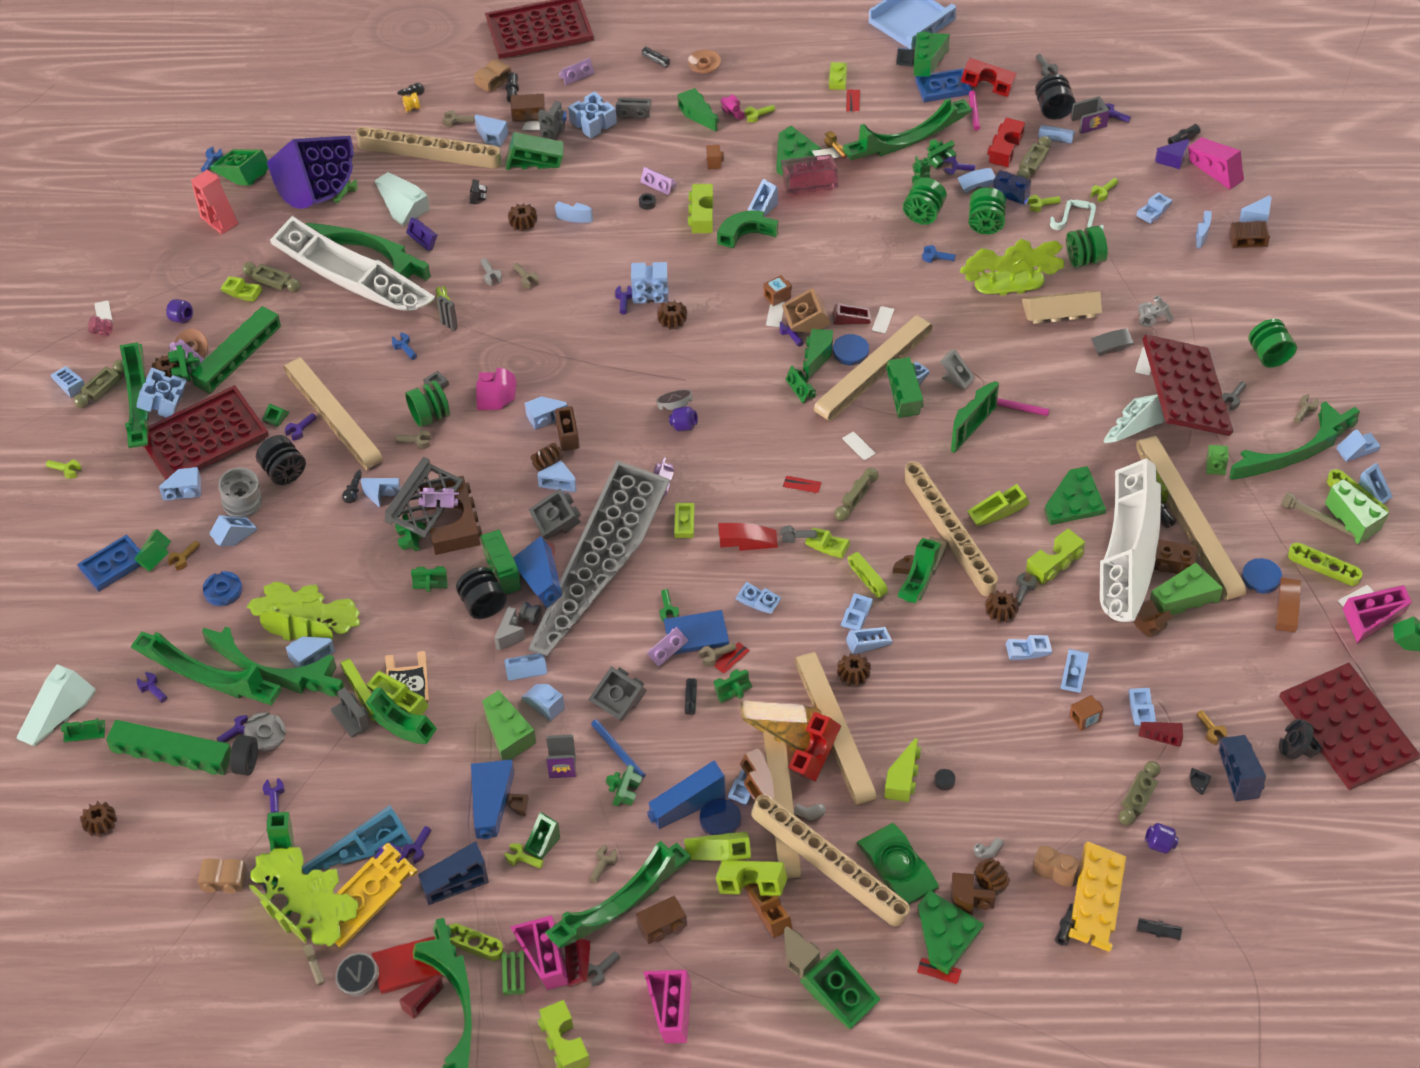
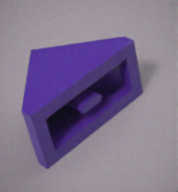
[1155,139,1189,169]

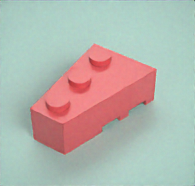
[191,170,238,234]

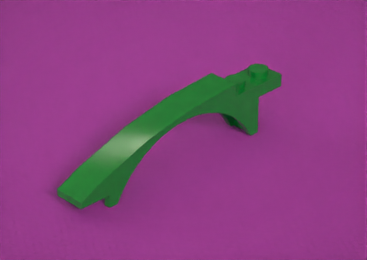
[843,98,972,161]
[305,223,431,281]
[120,342,149,448]
[1229,401,1360,480]
[202,627,344,697]
[131,631,282,706]
[545,841,691,949]
[413,918,472,1068]

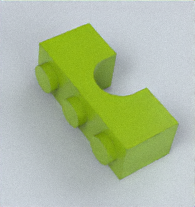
[688,184,713,233]
[1026,528,1085,585]
[716,860,787,896]
[537,1000,590,1068]

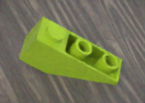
[884,738,921,802]
[684,831,751,861]

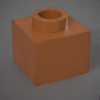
[706,144,724,170]

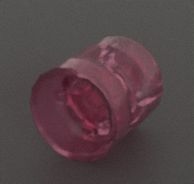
[88,316,113,337]

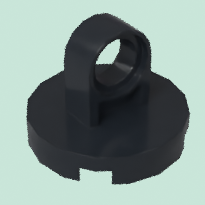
[1279,719,1321,759]

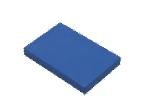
[915,68,972,102]
[77,534,141,592]
[664,610,729,655]

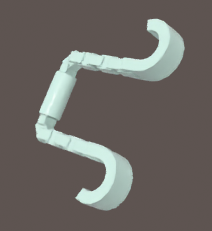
[1050,199,1104,230]

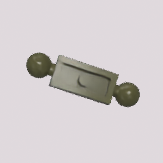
[1017,136,1052,182]
[242,262,301,292]
[74,360,125,408]
[834,468,879,521]
[1118,761,1161,826]

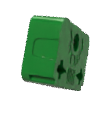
[481,529,521,595]

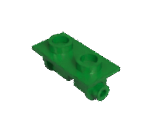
[912,156,931,184]
[785,365,817,404]
[61,718,105,742]

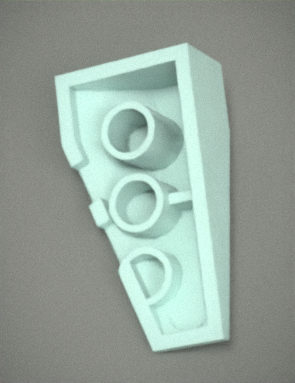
[375,172,430,226]
[1104,394,1165,443]
[17,664,96,746]

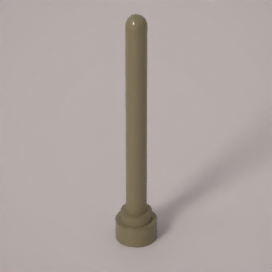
[1281,492,1369,543]

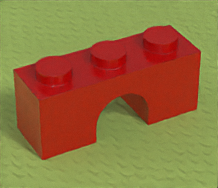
[961,57,1017,97]
[987,117,1025,168]
[788,712,841,782]

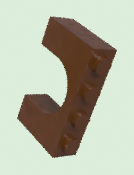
[419,475,482,555]

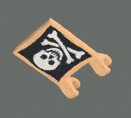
[385,651,429,702]

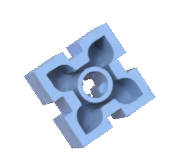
[568,91,617,139]
[631,262,668,303]
[136,367,187,417]

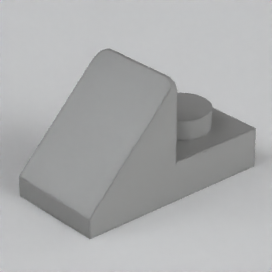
[940,349,975,389]
[494,607,525,650]

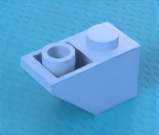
[475,114,508,147]
[524,396,568,430]
[159,467,201,500]

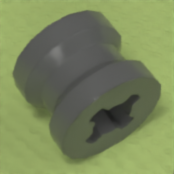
[519,602,541,625]

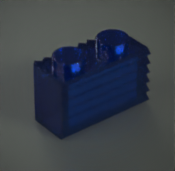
[993,170,1031,205]

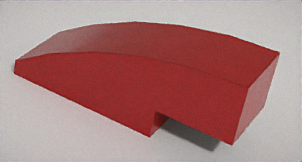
[718,523,778,551]

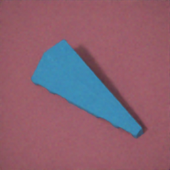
[302,805,414,874]

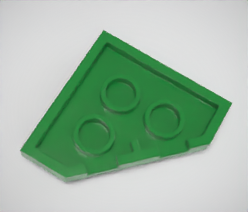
[776,126,822,180]
[1044,466,1106,525]
[917,890,984,975]

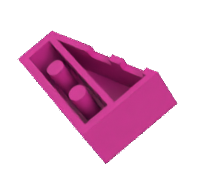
[1188,137,1244,190]
[1342,585,1412,643]
[510,915,568,990]
[643,970,692,1043]

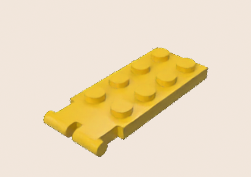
[1069,841,1126,952]
[311,843,418,949]

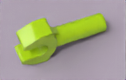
[744,105,775,122]
[1091,178,1118,202]
[1027,195,1061,212]
[46,459,82,479]
[504,843,544,869]

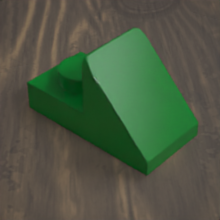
[134,529,171,571]

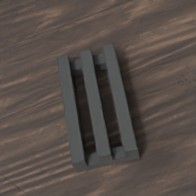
[437,296,458,331]

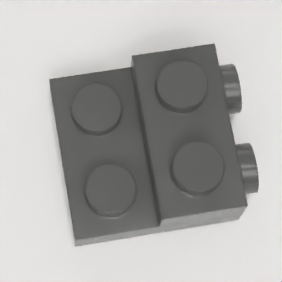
[528,489,582,540]
[588,666,647,722]

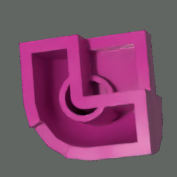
[476,368,517,410]

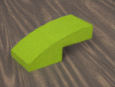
[220,277,262,302]
[805,528,850,559]

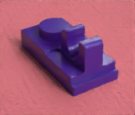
[406,217,438,251]

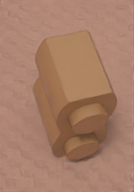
[474,59,512,93]
[1032,846,1080,887]
[198,859,247,894]

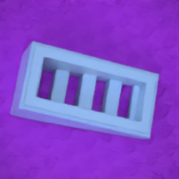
[51,366,85,398]
[846,627,892,655]

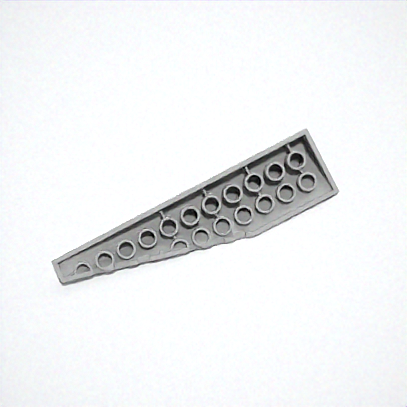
[529,461,670,656]

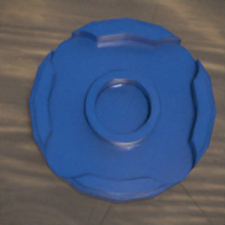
[833,334,869,365]
[1242,558,1282,594]
[203,571,242,606]

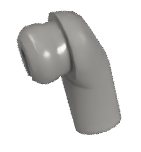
[794,803,826,821]
[973,838,1004,859]

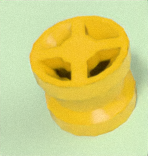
[402,93,420,112]

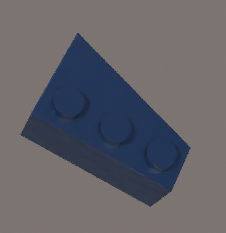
[1218,735,1266,802]
[418,841,489,905]

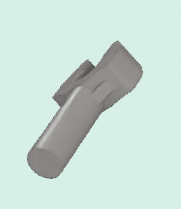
[481,258,502,286]

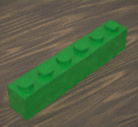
[190,306,281,394]
[106,719,231,775]

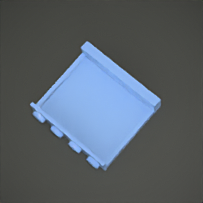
[869,0,957,49]

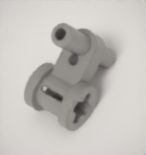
[1138,295,1174,327]

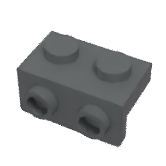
[616,98,651,118]
[538,101,565,140]
[331,687,369,738]

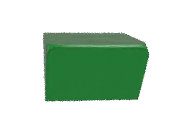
[262,403,289,427]

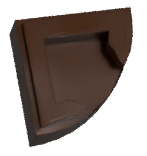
[893,555,914,574]
[507,793,529,816]

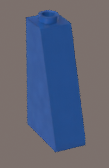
[513,536,563,608]
[471,760,514,839]
[647,760,726,829]

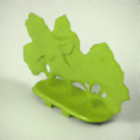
[959,239,1064,296]
[247,582,361,641]
[249,847,358,946]

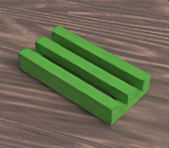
[502,951,526,995]

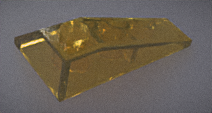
[740,701,821,752]

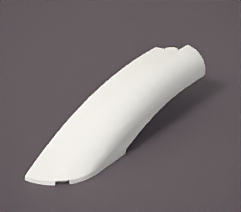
[270,216,435,311]
[1100,458,1161,622]

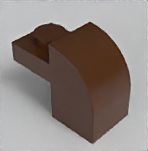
[1133,599,1173,637]
[951,872,995,915]

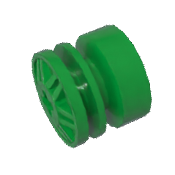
[903,177,947,225]
[968,187,1006,234]
[1066,225,1108,268]
[1248,318,1297,368]
[405,380,450,428]

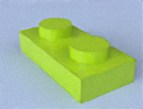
[829,62,847,90]
[674,503,695,538]

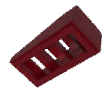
[832,303,871,325]
[1138,721,1183,747]
[564,939,590,987]
[399,974,444,1018]

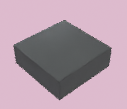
[423,371,449,389]

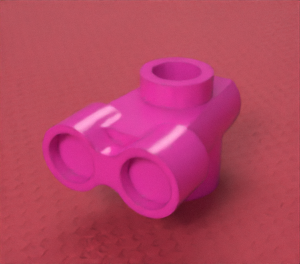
[720,94,745,120]

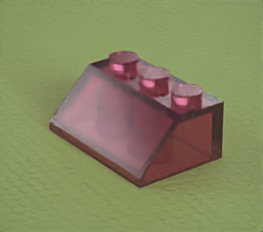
[781,154,838,194]

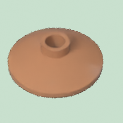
[688,50,721,73]
[175,329,208,358]

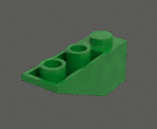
[677,88,719,131]
[803,329,833,379]

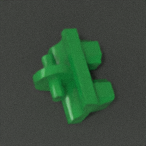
[927,139,957,169]
[168,345,200,382]
[395,513,427,552]
[411,566,448,592]
[713,669,752,703]
[605,765,642,807]

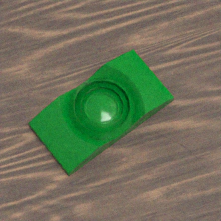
[951,381,999,453]
[857,823,939,905]

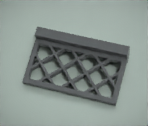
[385,457,463,538]

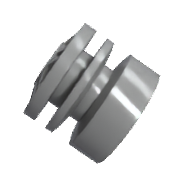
[218,467,262,517]

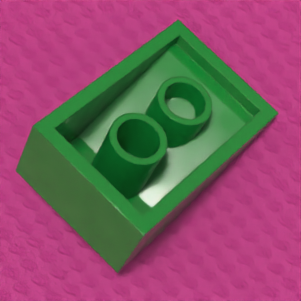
[209,149,269,186]
[799,948,881,1029]

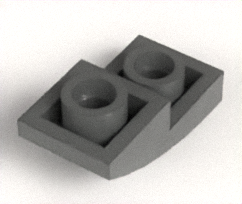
[1091,329,1134,356]

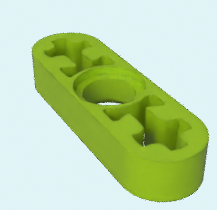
[847,552,888,598]
[449,923,504,961]

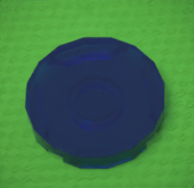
[699,799,741,835]

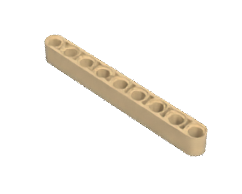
[356,127,502,169]
[814,315,933,421]
[284,357,383,470]
[904,461,998,596]
[795,652,876,805]
[762,716,801,879]
[751,795,910,927]

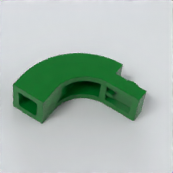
[717,210,778,248]
[898,538,941,603]
[366,687,437,744]
[266,812,294,890]

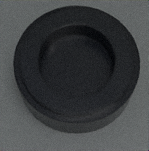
[639,193,656,210]
[934,769,956,790]

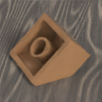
[782,288,831,333]

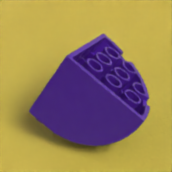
[267,136,354,209]

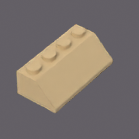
[1022,290,1102,324]

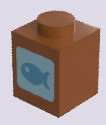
[763,275,792,307]
[1069,695,1103,731]

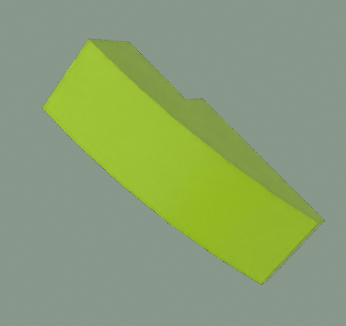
[967,484,1030,526]
[366,671,429,715]

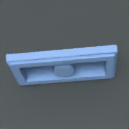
[1038,125,1075,144]
[504,653,547,680]

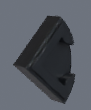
[1190,768,1211,795]

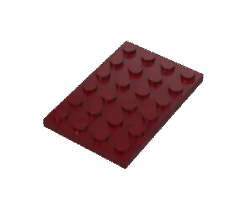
[485,0,594,59]
[1142,334,1234,436]
[143,385,269,480]
[1279,663,1420,791]

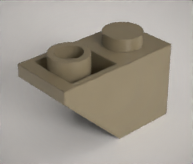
[784,926,820,978]

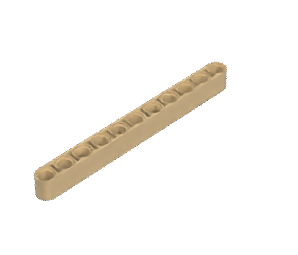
[1136,436,1246,601]

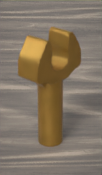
[823,131,848,159]
[167,540,200,571]
[1196,710,1227,745]

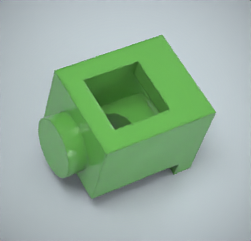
[1206,445,1229,475]

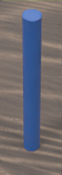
[591,719,646,779]

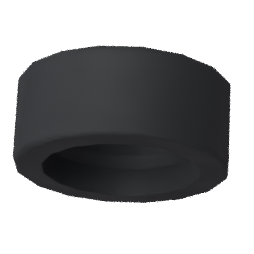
[230,735,258,776]

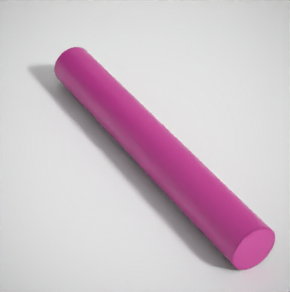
[969,91,980,130]
[997,398,1050,416]

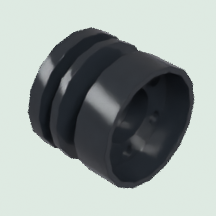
[1035,74,1076,120]
[255,435,306,485]
[456,567,507,620]

